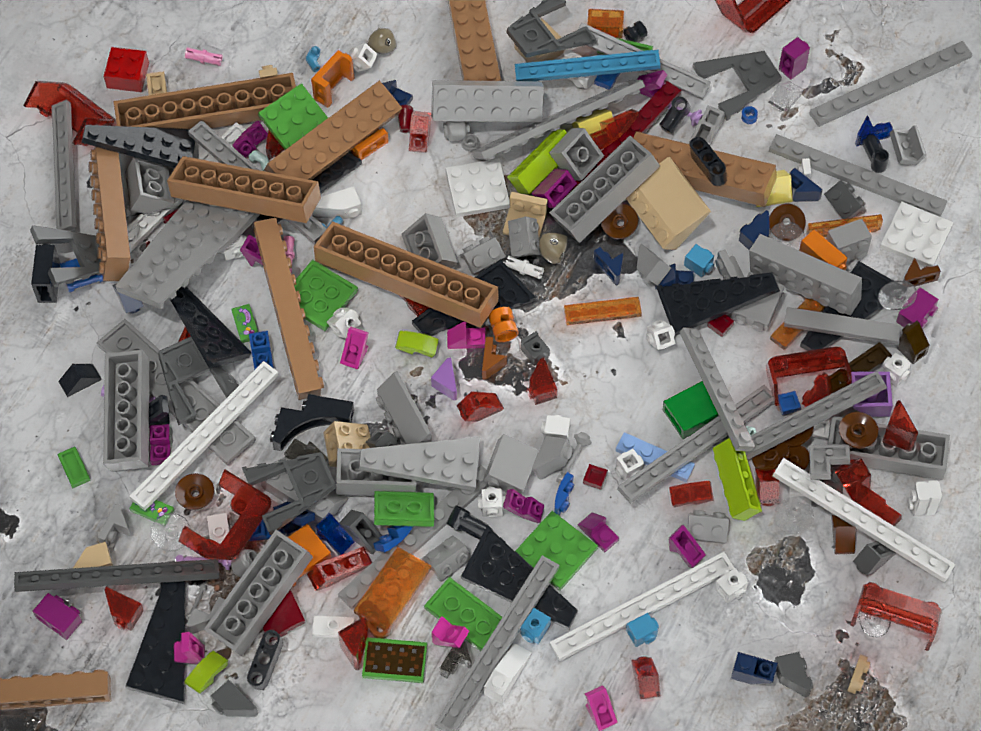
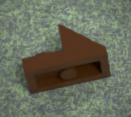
[902,258,941,288]
[831,515,856,554]

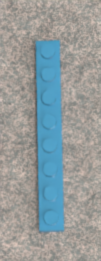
[515,50,660,81]

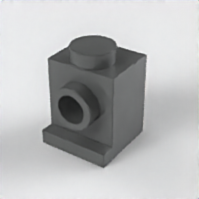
[521,331,550,366]

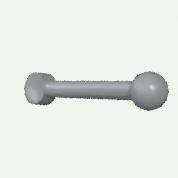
[186,584,207,622]

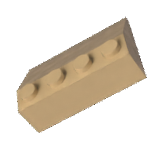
[626,157,711,250]

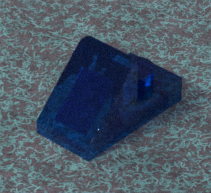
[855,115,893,147]
[315,513,355,556]

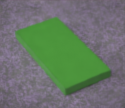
[424,577,503,652]

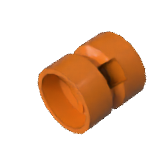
[488,307,519,342]

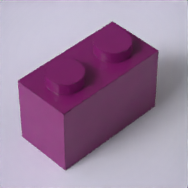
[779,37,810,80]
[531,169,577,208]
[896,287,939,329]
[32,593,82,640]

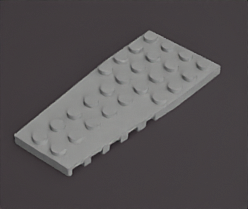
[116,200,260,309]

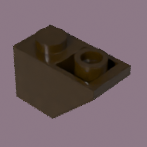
[897,321,930,364]

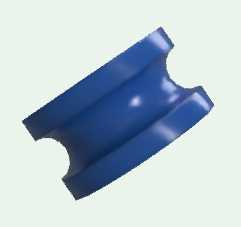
[741,106,758,124]

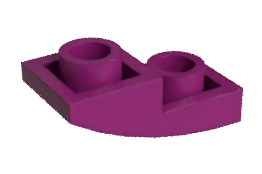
[232,120,269,158]
[150,424,171,466]
[503,489,545,523]

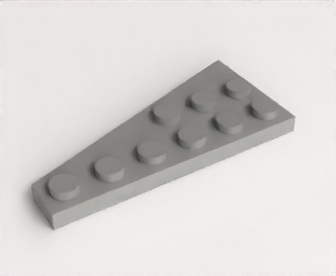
[358,437,480,491]

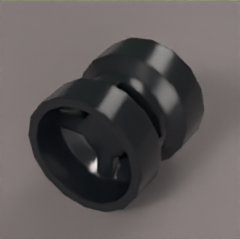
[623,21,648,42]

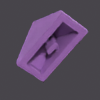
[431,357,457,400]

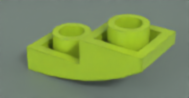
[395,331,439,358]
[185,650,228,694]

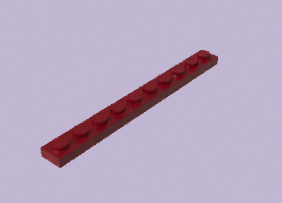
[557,81,682,205]

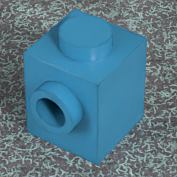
[684,244,714,278]
[521,608,551,644]
[626,613,659,647]

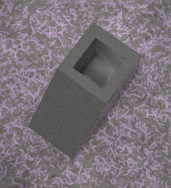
[774,652,813,697]

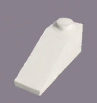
[312,186,362,219]
[484,643,532,704]

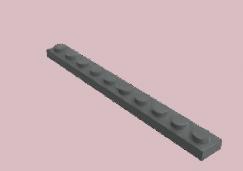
[14,559,219,592]

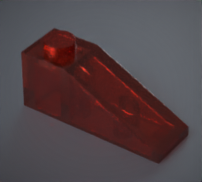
[307,546,372,591]

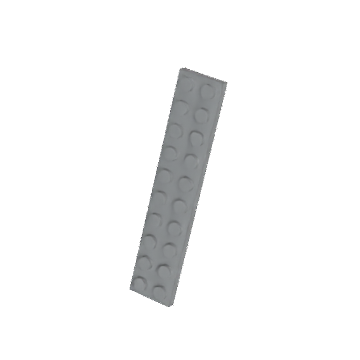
[471,80,645,161]
[96,319,256,465]

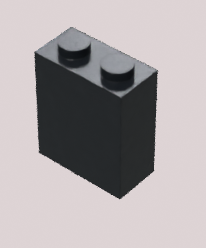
[31,244,61,303]

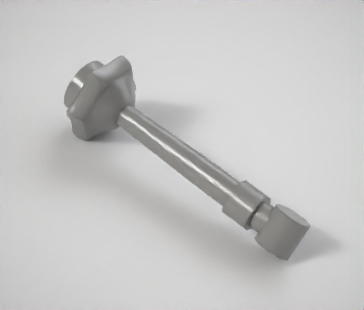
[556,432,592,483]

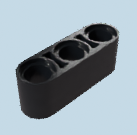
[690,137,727,186]
[247,630,284,690]

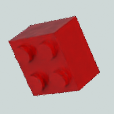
[104,47,149,93]

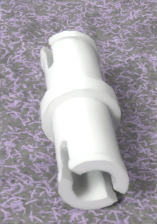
[505,256,544,279]

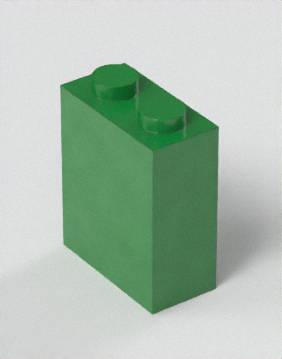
[662,381,719,440]

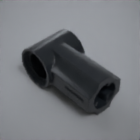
[659,96,691,134]
[862,134,889,173]
[446,505,489,540]

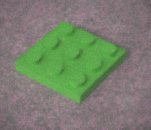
[258,83,328,150]
[294,259,358,331]
[516,511,598,591]

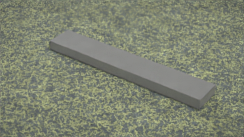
[784,307,901,345]

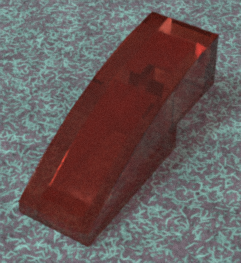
[589,109,639,150]

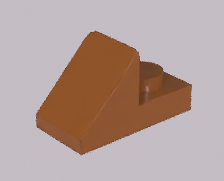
[482,337,507,380]

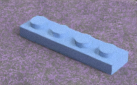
[616,432,695,483]

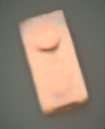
[588,9,624,38]

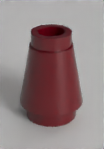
[398,105,415,133]

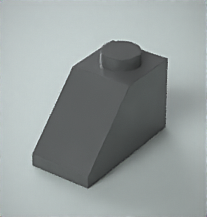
[338,510,382,555]
[852,541,896,575]
[210,679,258,717]

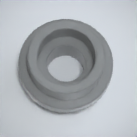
[461,133,479,151]

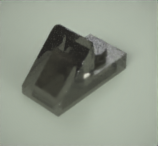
[284,439,328,462]
[440,640,472,678]

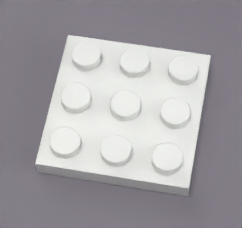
[446,158,510,217]
[880,202,954,267]

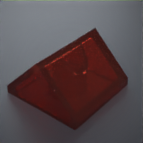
[882,400,918,451]
[338,618,369,671]

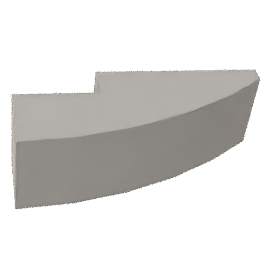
[688,105,725,145]

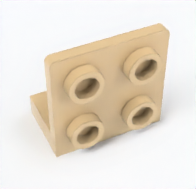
[503,192,548,238]
[323,421,370,467]

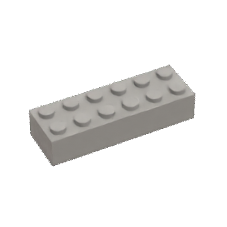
[431,80,544,122]
[549,136,660,243]
[749,234,862,316]
[103,350,150,471]
[827,416,950,480]
[204,530,313,656]

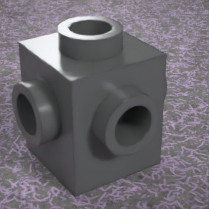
[366,429,398,448]

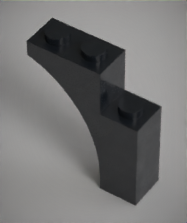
[270,394,355,451]

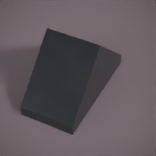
[58,364,102,398]

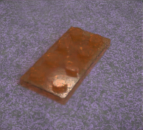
[354,546,432,633]

